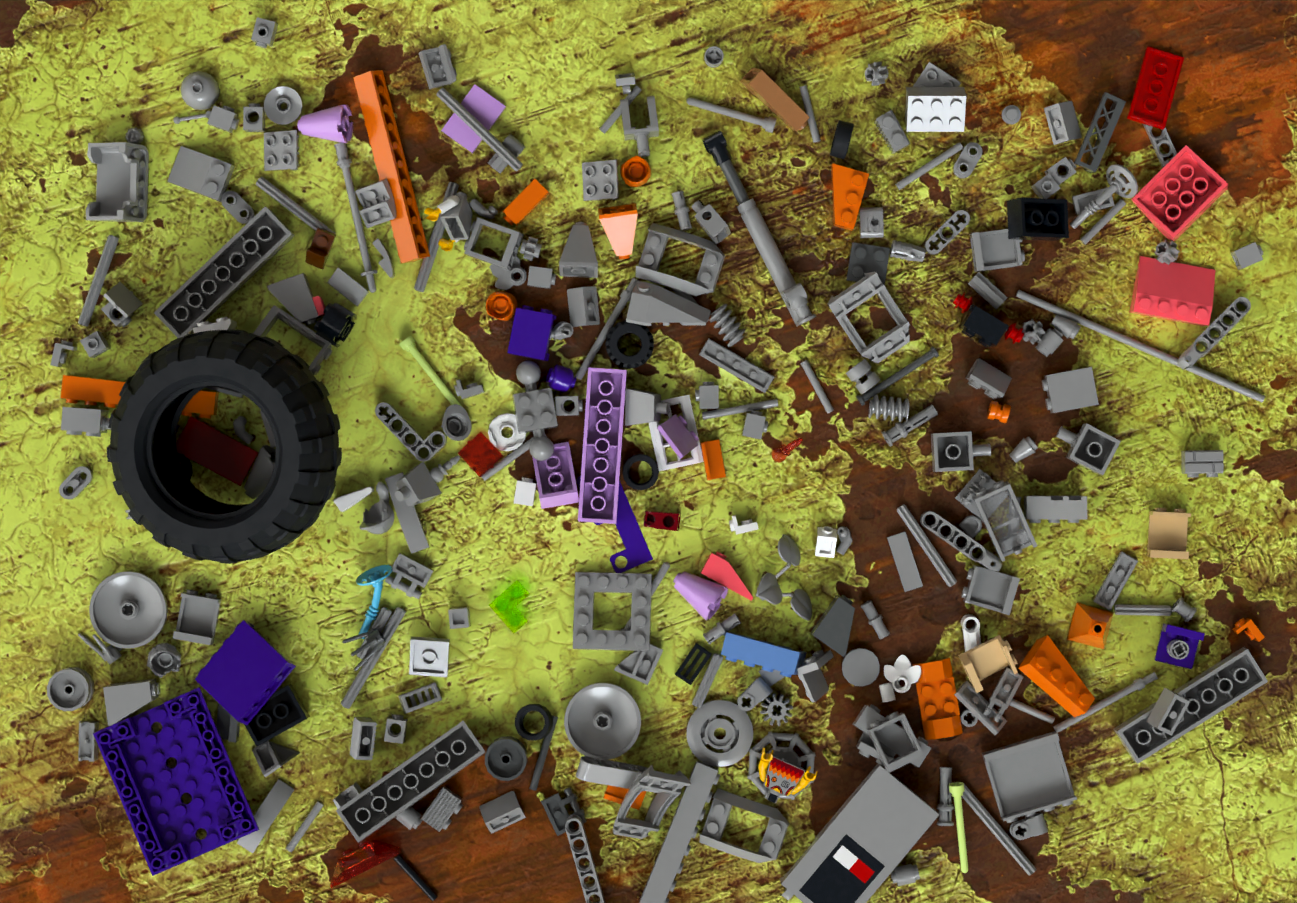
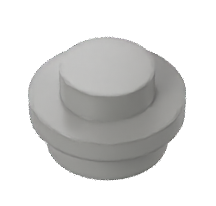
[1002,105,1021,125]

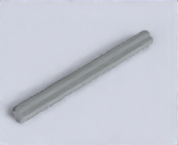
[436,88,523,171]
[414,182,459,292]
[341,607,406,709]
[962,784,1036,875]

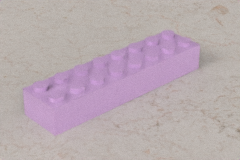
[578,367,627,524]

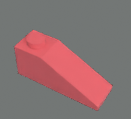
[700,551,753,601]

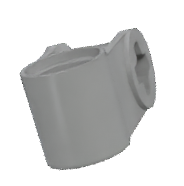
[737,677,773,711]
[1009,813,1048,840]

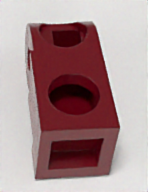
[643,511,681,531]

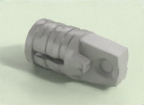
[889,240,926,262]

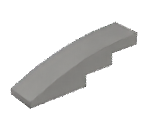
[385,472,429,554]

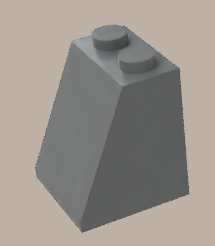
[810,595,855,657]

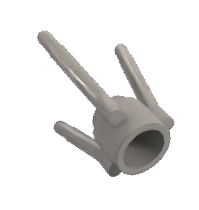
[78,633,122,665]

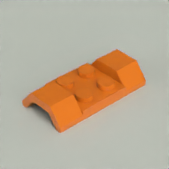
[912,658,963,740]

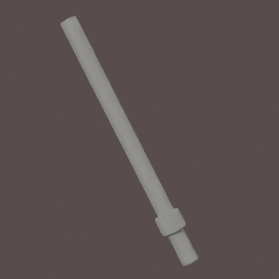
[575,278,638,380]
[1053,672,1158,733]

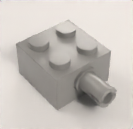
[61,407,111,437]
[1056,423,1121,475]
[931,431,991,472]

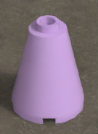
[297,105,353,143]
[673,571,728,620]

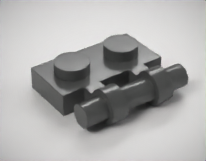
[541,787,587,836]

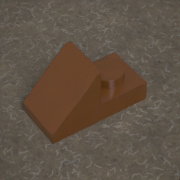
[305,227,336,270]

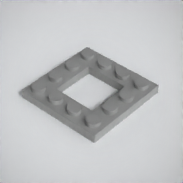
[573,572,652,651]

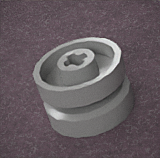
[47,667,94,711]

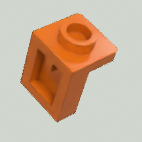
[1232,618,1265,642]

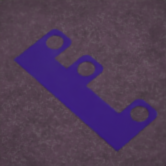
[576,476,653,573]

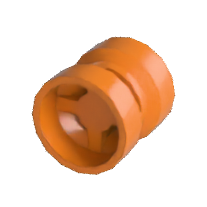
[987,400,1011,423]

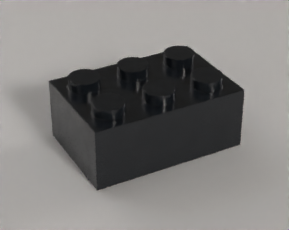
[1007,198,1069,241]
[244,683,310,747]

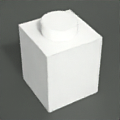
[514,477,537,506]

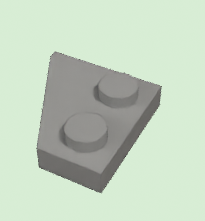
[614,644,663,685]

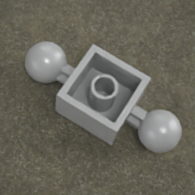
[512,361,558,461]

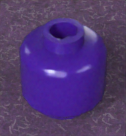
[546,365,576,392]

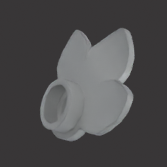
[490,256,527,290]

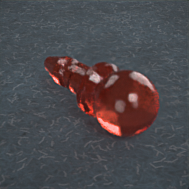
[772,438,803,463]

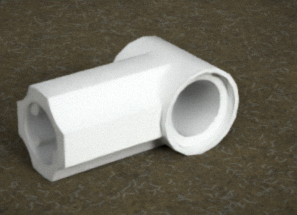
[961,614,981,652]

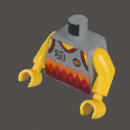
[758,748,818,803]

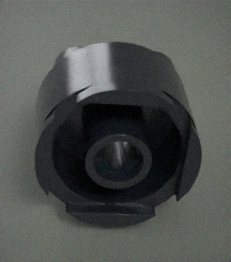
[314,303,357,347]

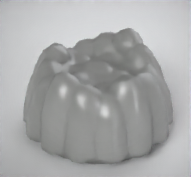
[125,127,144,144]

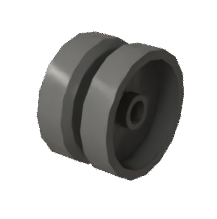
[485,736,528,781]

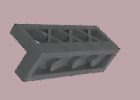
[1074,92,1126,173]

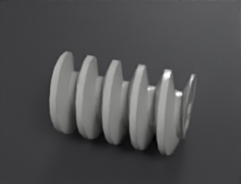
[709,304,747,347]
[868,395,909,422]

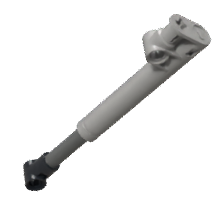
[702,131,816,327]

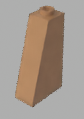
[740,67,810,131]

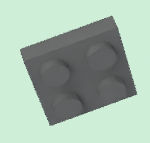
[846,242,890,286]

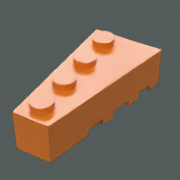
[1018,635,1095,717]

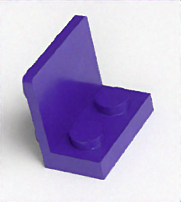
[1155,623,1205,669]

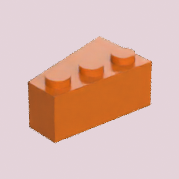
[831,163,869,231]

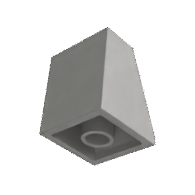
[103,678,161,726]

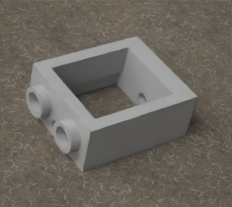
[464,217,524,271]
[867,711,924,773]

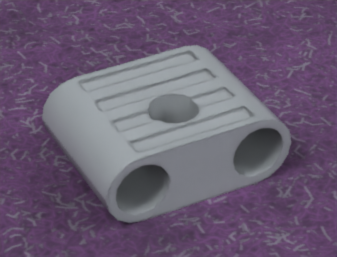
[859,207,884,238]

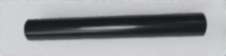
[393,854,438,902]

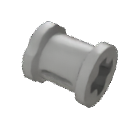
[1171,597,1197,622]

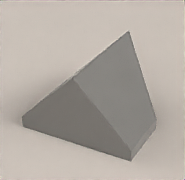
[252,740,300,777]

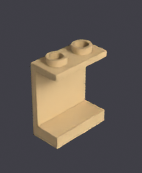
[1147,508,1191,559]
[958,635,1018,693]

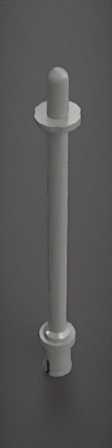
[334,143,378,293]

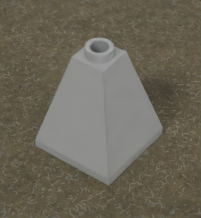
[559,222,598,278]

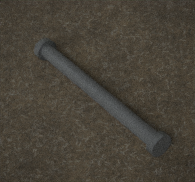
[856,347,939,406]

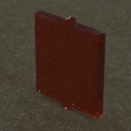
[458,432,503,478]

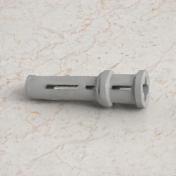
[881,404,938,447]
[937,767,954,826]

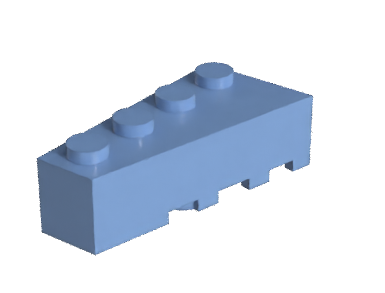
[721,632,807,678]

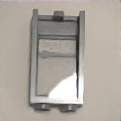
[972,480,1037,562]

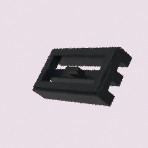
[675,643,712,685]

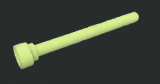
[399,335,462,406]
[949,782,969,873]

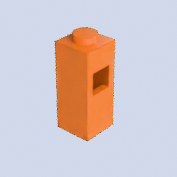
[503,179,549,226]

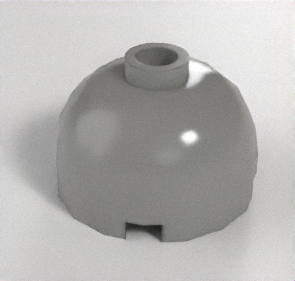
[180,71,220,110]

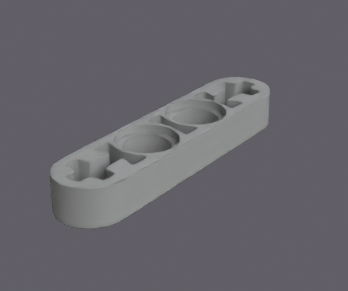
[1143,124,1177,168]

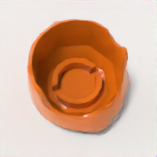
[620,156,651,187]
[486,290,517,321]

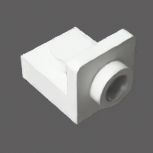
[729,515,759,535]
[815,526,837,558]

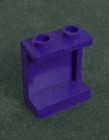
[507,305,557,361]

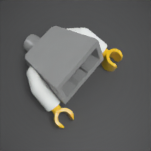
[424,192,472,251]

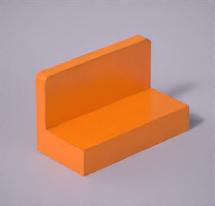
[700,439,726,480]

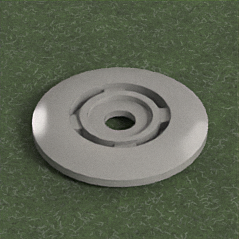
[686,700,753,767]

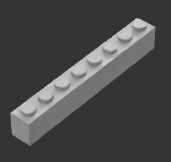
[639,760,720,903]

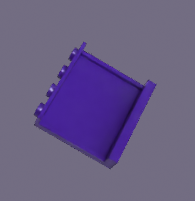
[195,620,296,725]

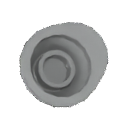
[441,404,472,441]

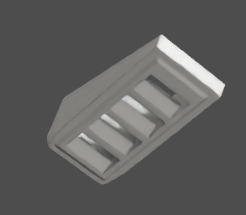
[398,682,442,714]

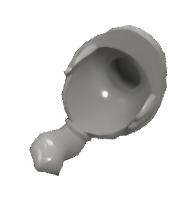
[360,482,394,534]

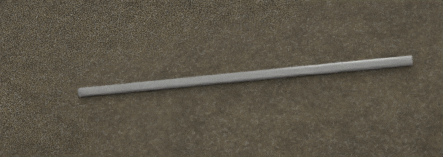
[1016,290,1265,403]

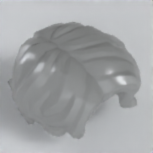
[147,643,181,678]

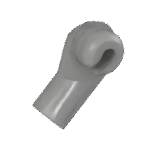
[469,199,498,219]
[233,416,254,445]
[836,526,852,556]

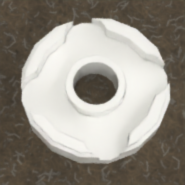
[488,413,526,451]

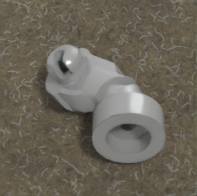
[550,321,573,340]

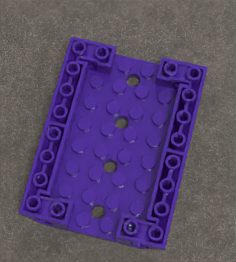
[93,687,259,876]

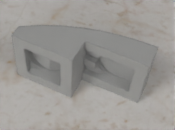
[372,238,395,279]

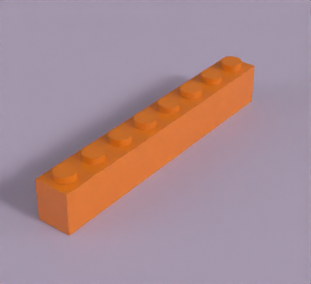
[61,375,219,419]

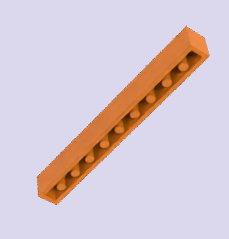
[353,70,430,263]

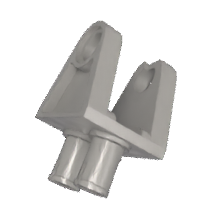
[620,96,659,157]

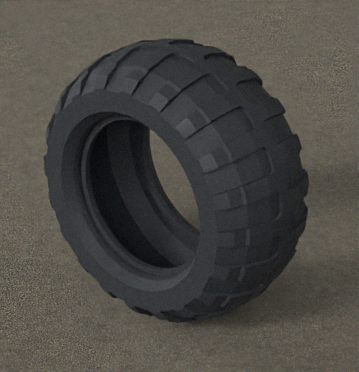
[107,329,342,564]

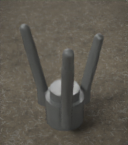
[342,629,386,671]

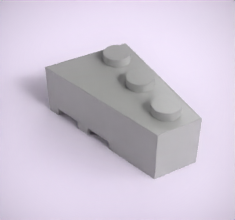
[1024,496,1087,523]

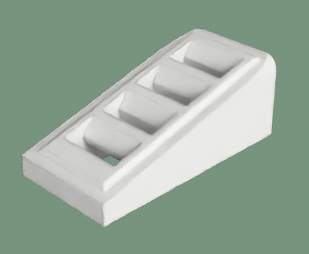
[333,487,374,512]

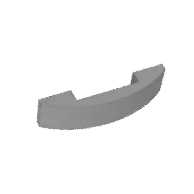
[237,779,295,853]

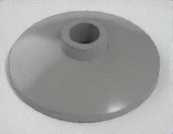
[264,86,302,125]

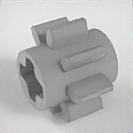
[865,61,889,86]
[520,236,542,261]
[1154,240,1180,265]
[1022,319,1046,344]

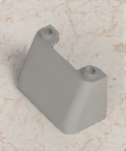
[86,142,149,222]

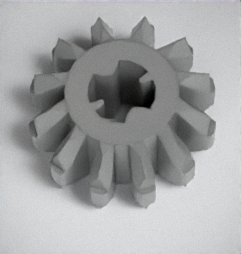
[760,693,793,726]

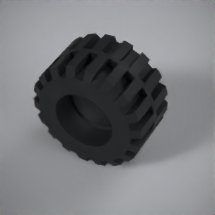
[606,320,654,369]

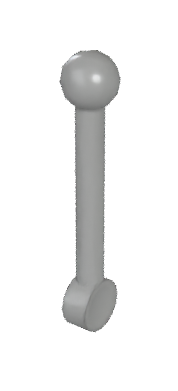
[173,111,211,124]

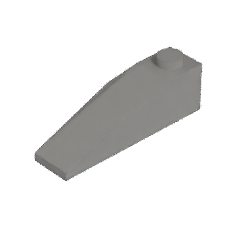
[626,281,711,326]

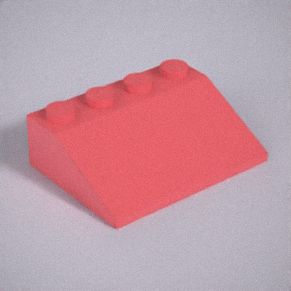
[1131,145,1228,242]
[1129,256,1216,327]

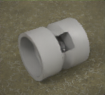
[845,359,881,395]

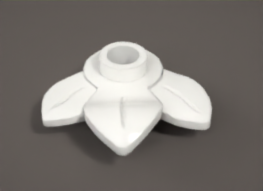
[884,655,921,693]

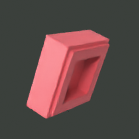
[312,296,325,317]

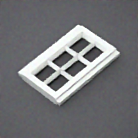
[648,395,704,471]

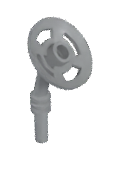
[1070,164,1138,229]

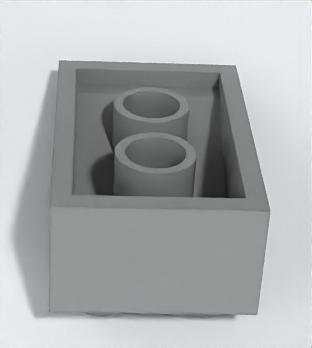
[167,146,235,202]

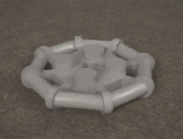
[747,731,816,800]

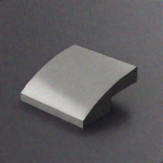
[355,178,397,228]

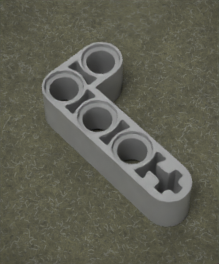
[375,402,447,462]

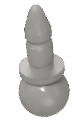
[430,455,460,483]

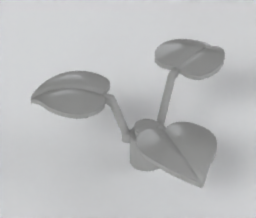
[756,534,812,621]

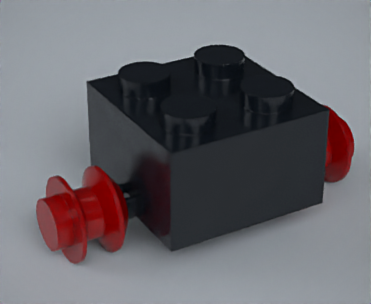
[953,292,1025,348]

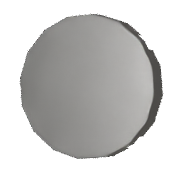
[842,648,880,686]

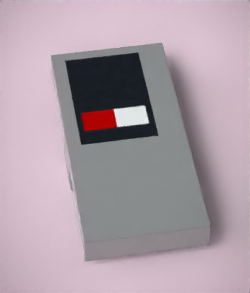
[780,764,939,903]

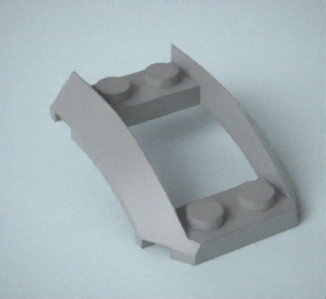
[636,223,725,297]
[828,272,910,363]
[613,765,691,839]
[699,788,789,863]

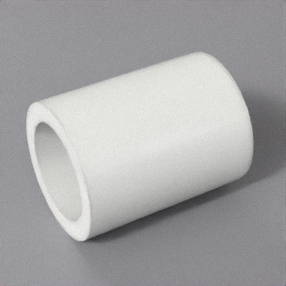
[879,682,896,702]

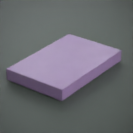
[441,84,506,154]

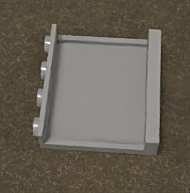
[982,731,1077,823]

